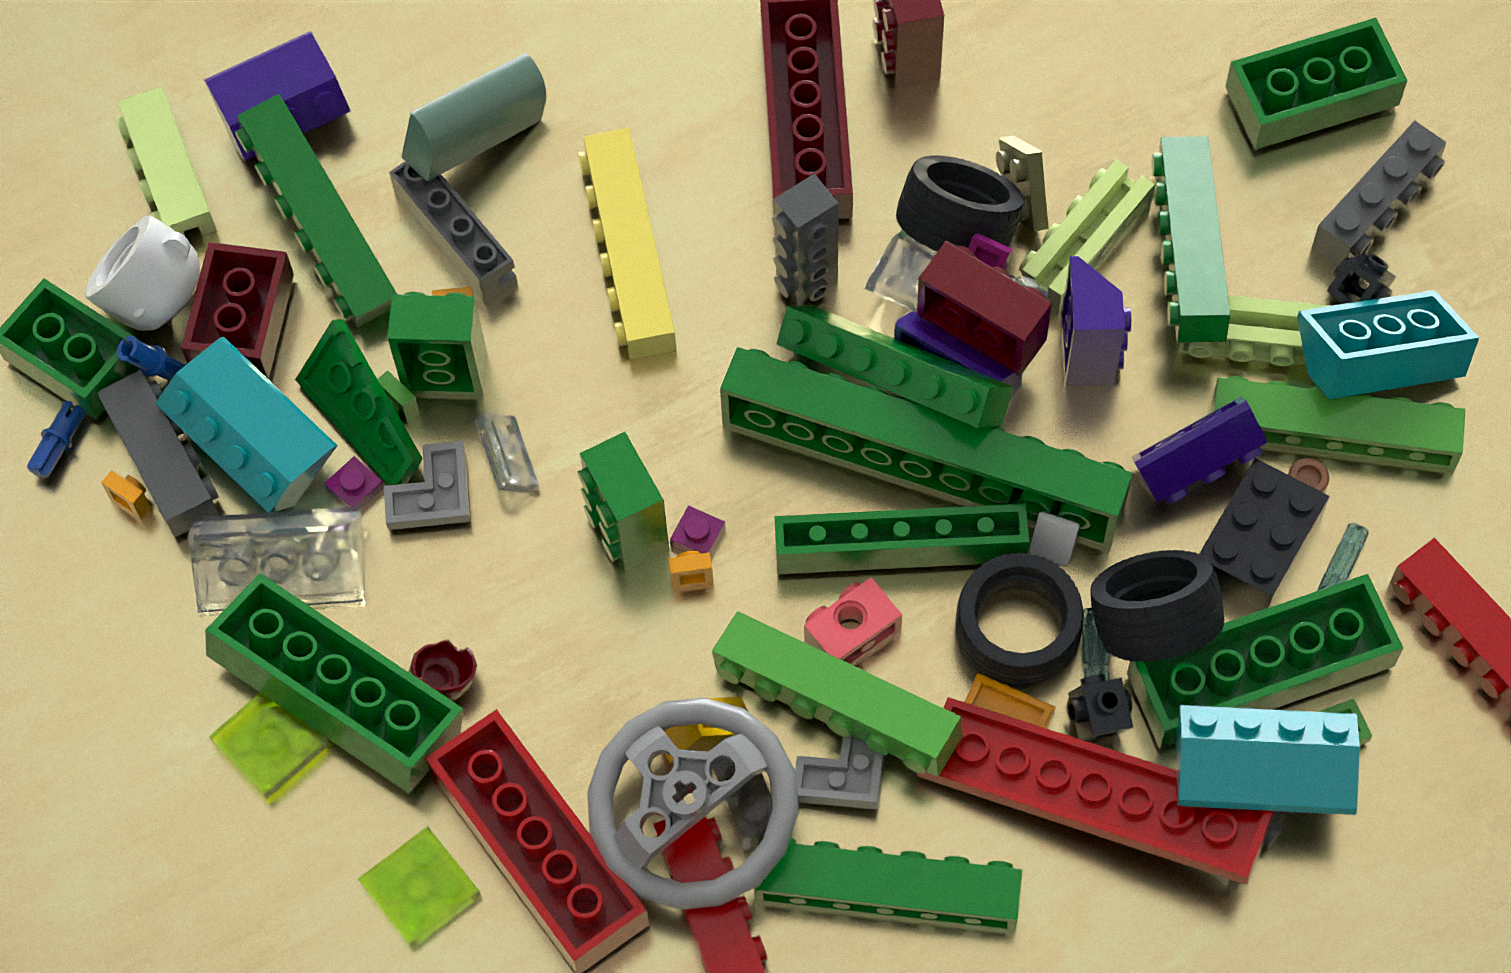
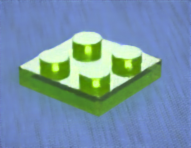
[209,693,331,800]
[358,826,481,949]

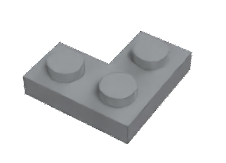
[384,441,470,530]
[795,734,886,810]

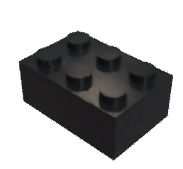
[1199,458,1330,611]

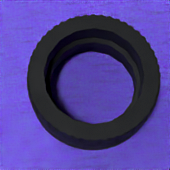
[896,155,1024,252]
[1090,550,1224,662]
[955,553,1084,688]

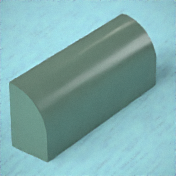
[401,53,546,182]

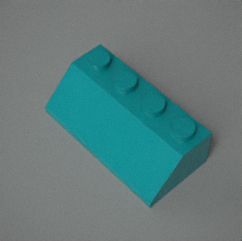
[1297,290,1479,399]
[155,337,338,513]
[1175,705,1360,815]

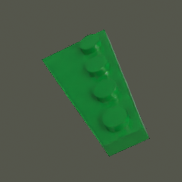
[295,319,423,485]

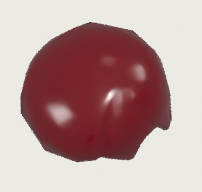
[408,639,477,701]

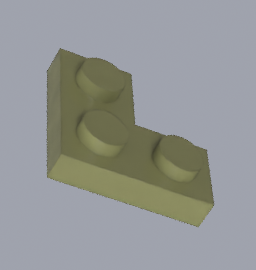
[996,136,1049,232]

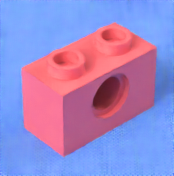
[804,577,902,665]

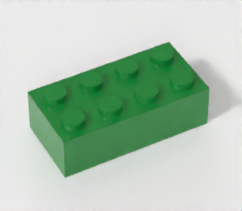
[1225,17,1408,149]

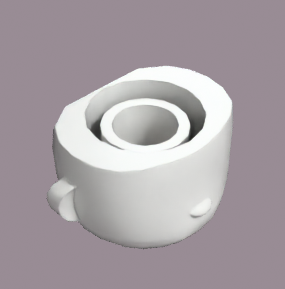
[85,216,200,331]

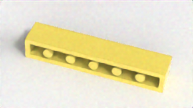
[578,128,677,360]

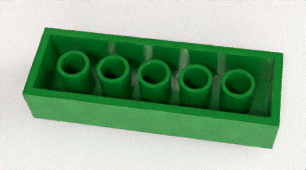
[205,573,463,793]
[1127,573,1404,749]

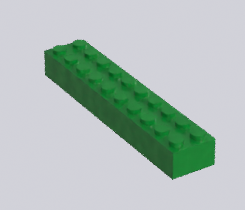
[720,347,1133,550]

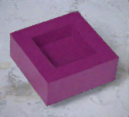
[968,233,1014,271]
[324,456,384,515]
[670,505,726,556]

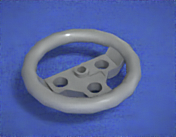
[587,697,799,910]

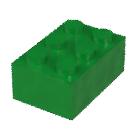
[0,278,140,420]
[387,291,487,396]
[577,431,670,572]

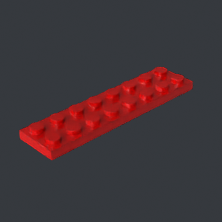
[917,697,1275,885]

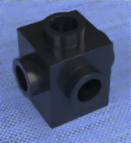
[1327,253,1396,304]
[1067,674,1134,741]

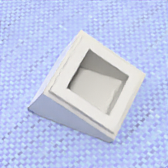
[1029,512,1080,566]

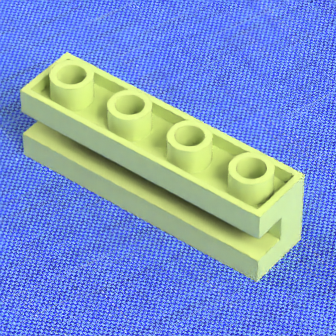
[116,86,217,236]
[1019,159,1155,314]
[1178,295,1330,366]

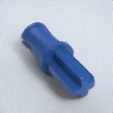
[117,336,186,381]
[27,401,86,478]

